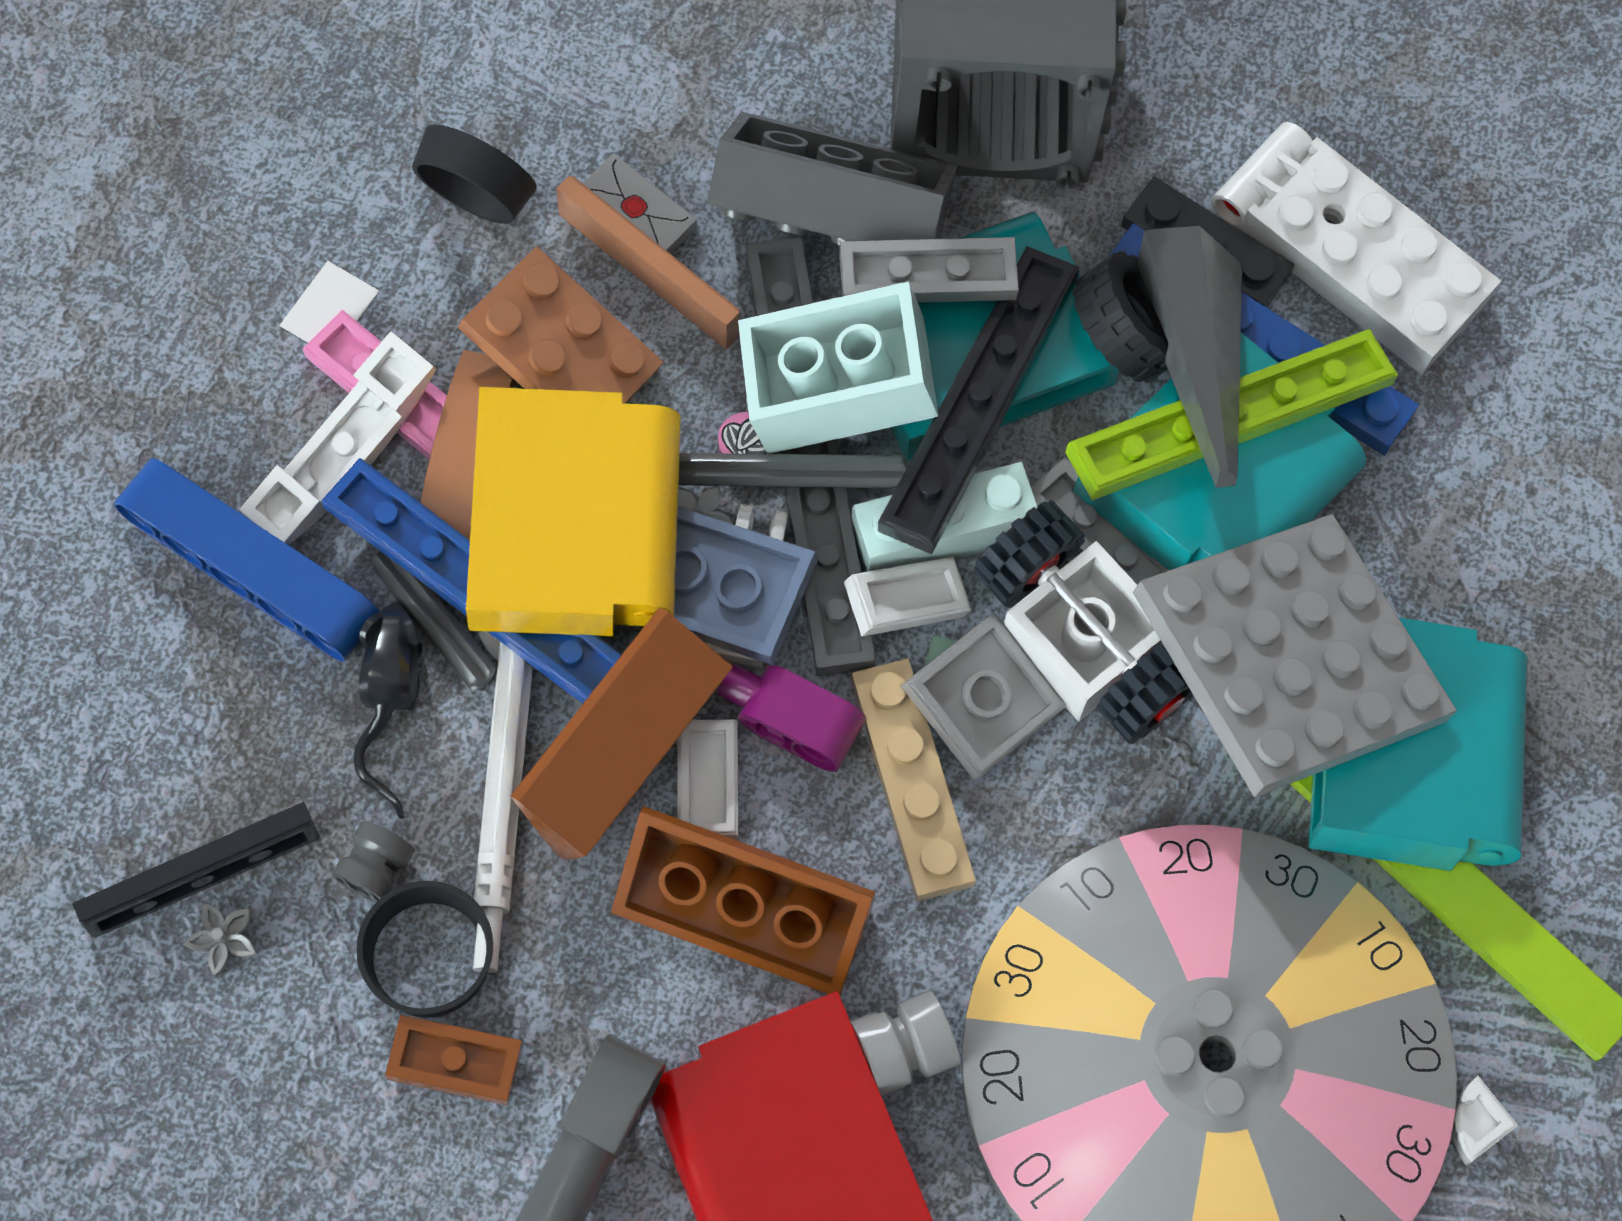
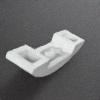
[239,331,436,545]

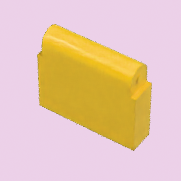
[466,387,681,636]

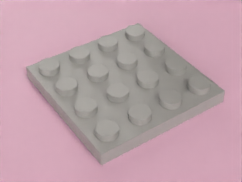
[1133,514,1457,798]

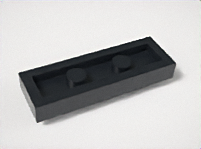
[1121,176,1295,308]

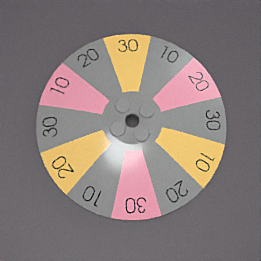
[961,825,1457,1221]

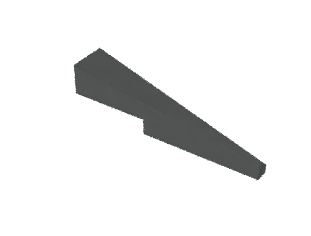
[1137,226,1242,488]

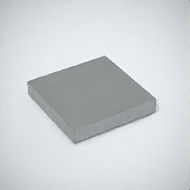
[901,612,1066,780]

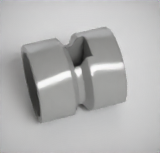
[850,990,960,1097]

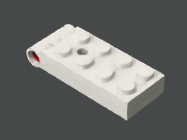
[1211,122,1501,375]

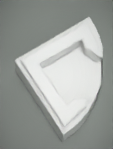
[1452,1076,1518,1166]

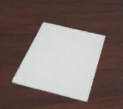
[279,261,379,343]

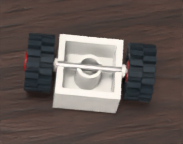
[974,500,1192,744]

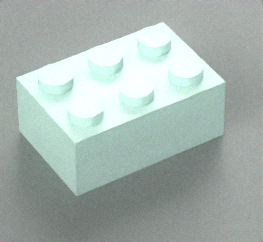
[738,281,938,454]

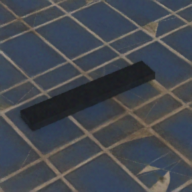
[878,246,1079,554]

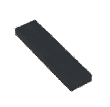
[72,802,320,938]

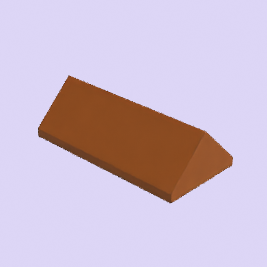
[510,607,733,860]
[611,806,875,995]

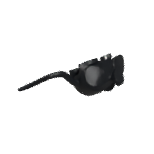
[353,602,423,819]

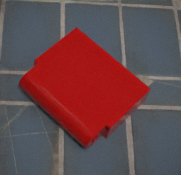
[650,991,933,1221]

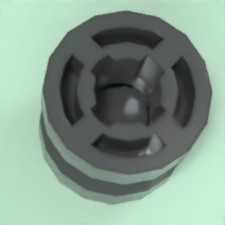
[331,821,415,903]

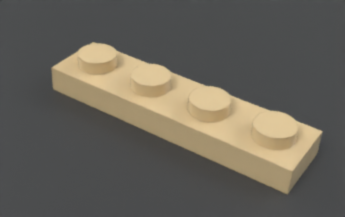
[851,658,976,902]

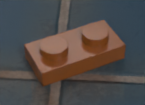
[385,1015,523,1106]

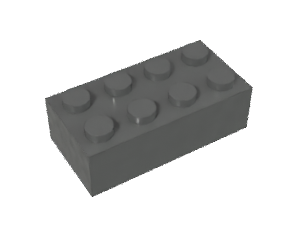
[707,111,958,246]

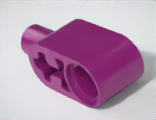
[718,663,866,772]

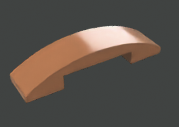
[420,350,516,540]

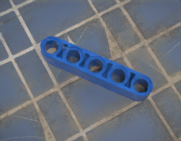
[113,458,380,662]

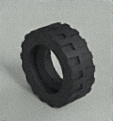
[1073,251,1169,383]

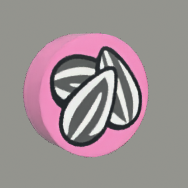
[718,412,774,454]

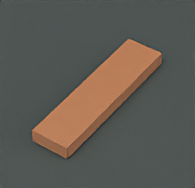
[556,175,740,350]

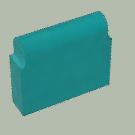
[891,211,1119,462]
[1072,333,1366,571]
[1308,617,1528,871]

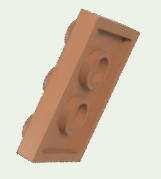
[458,246,664,404]

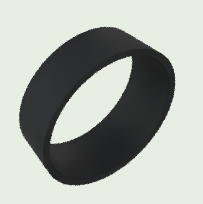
[412,124,537,224]
[356,881,493,1017]

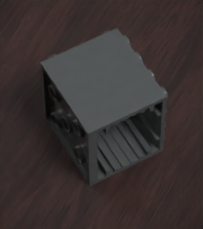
[890,0,1126,189]

